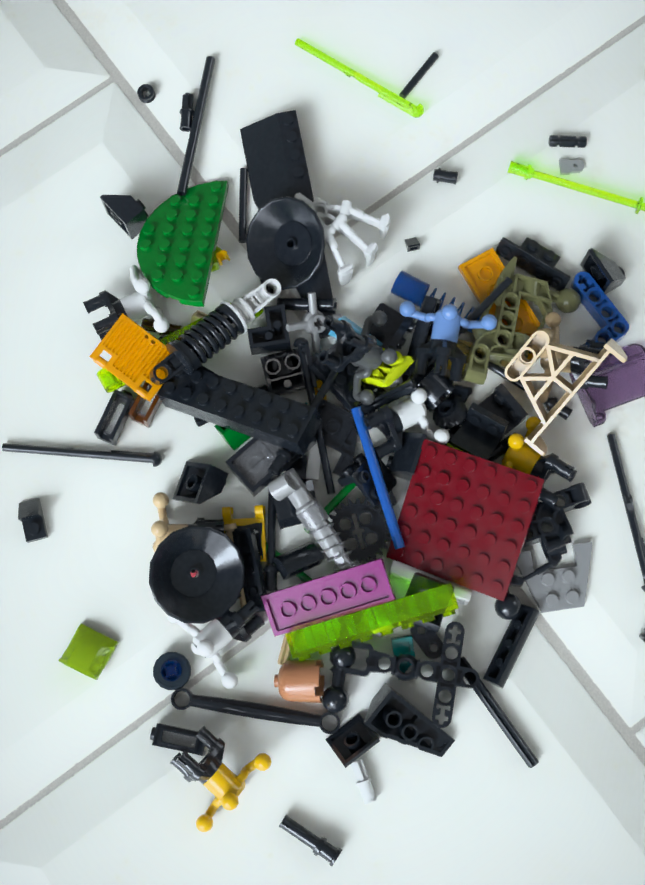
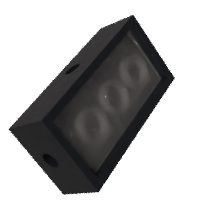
[225,437,316,497]

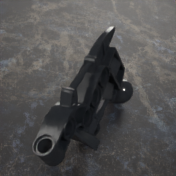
[494,483,592,620]

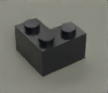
[247,304,291,355]

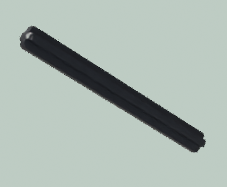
[460,656,539,768]

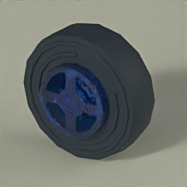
[153,652,191,690]

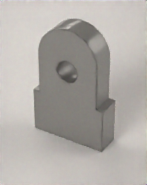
[559,159,584,175]

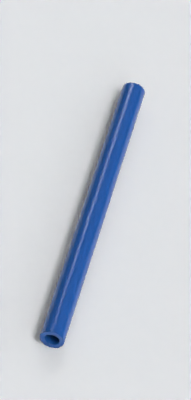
[351,406,405,550]

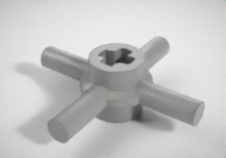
[286,292,342,353]

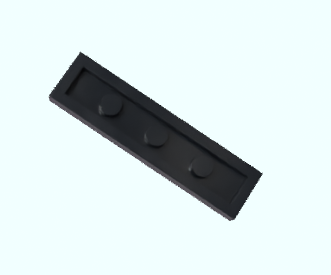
[232,527,267,613]

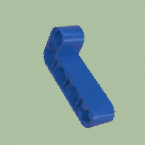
[571,271,629,343]

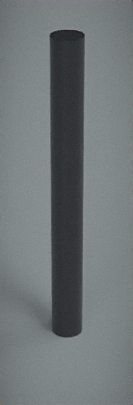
[239,168,248,243]

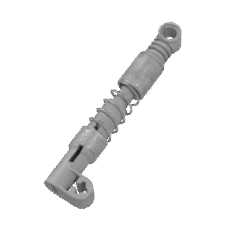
[268,468,399,637]

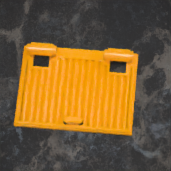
[89,313,170,402]

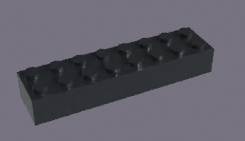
[157,369,322,455]

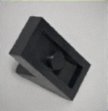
[18,498,48,543]

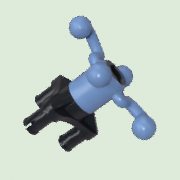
[399,301,497,382]

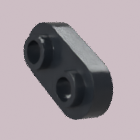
[410,623,443,659]

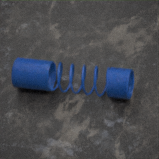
[391,270,482,334]

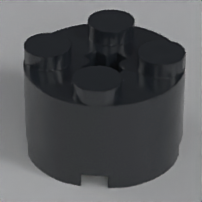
[409,369,456,412]

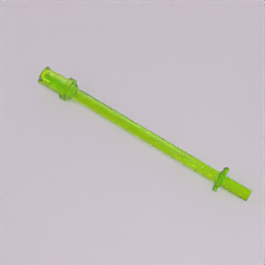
[507,161,645,214]

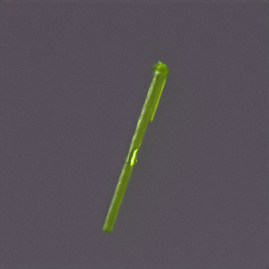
[295,38,424,118]

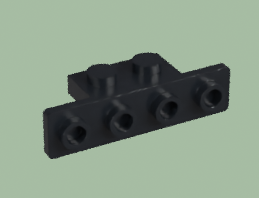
[495,237,571,291]

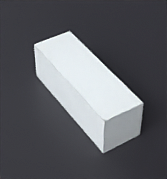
[306,442,321,482]

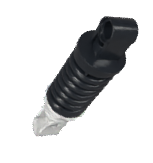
[149,279,281,385]

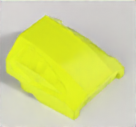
[361,348,414,387]

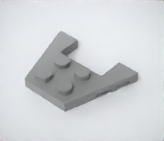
[517,542,592,613]

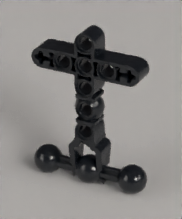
[322,610,480,728]

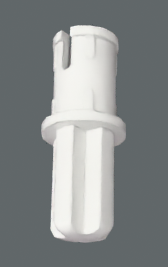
[351,759,377,804]

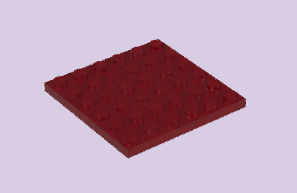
[386,439,546,601]

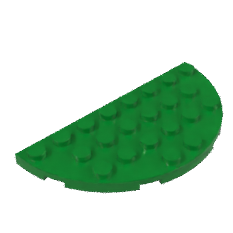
[137,181,229,307]

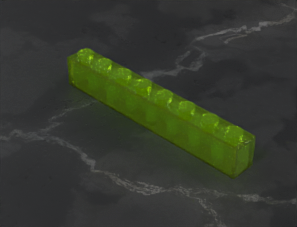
[285,583,459,661]

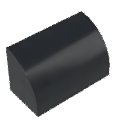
[273,542,324,580]

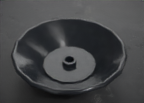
[246,196,325,290]
[149,525,245,624]

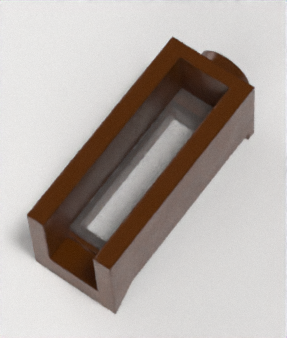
[128,381,162,428]

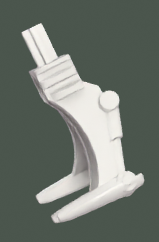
[294,193,391,286]

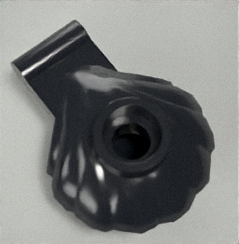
[433,384,472,430]

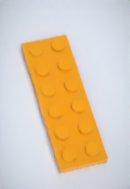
[458,248,540,360]

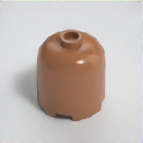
[274,659,325,703]

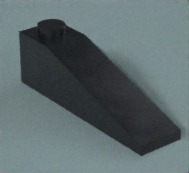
[363,683,455,757]

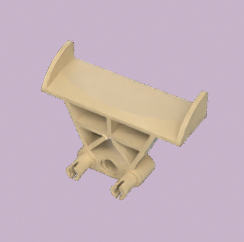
[505,328,627,457]

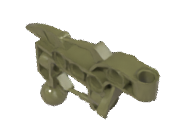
[462,257,581,385]

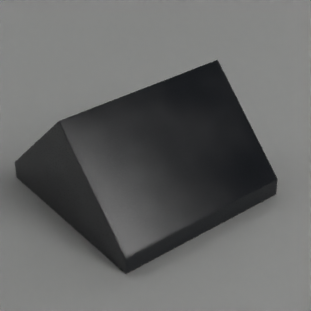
[325,714,380,768]

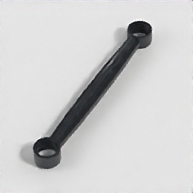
[171,688,340,734]

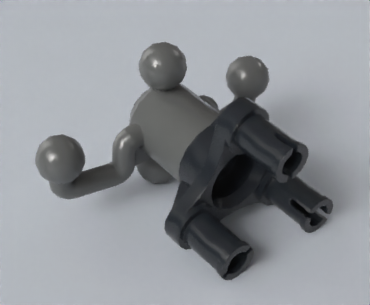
[318,310,397,405]

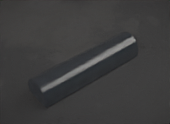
[403,295,441,376]
[483,604,540,689]

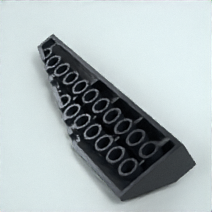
[240,110,336,339]

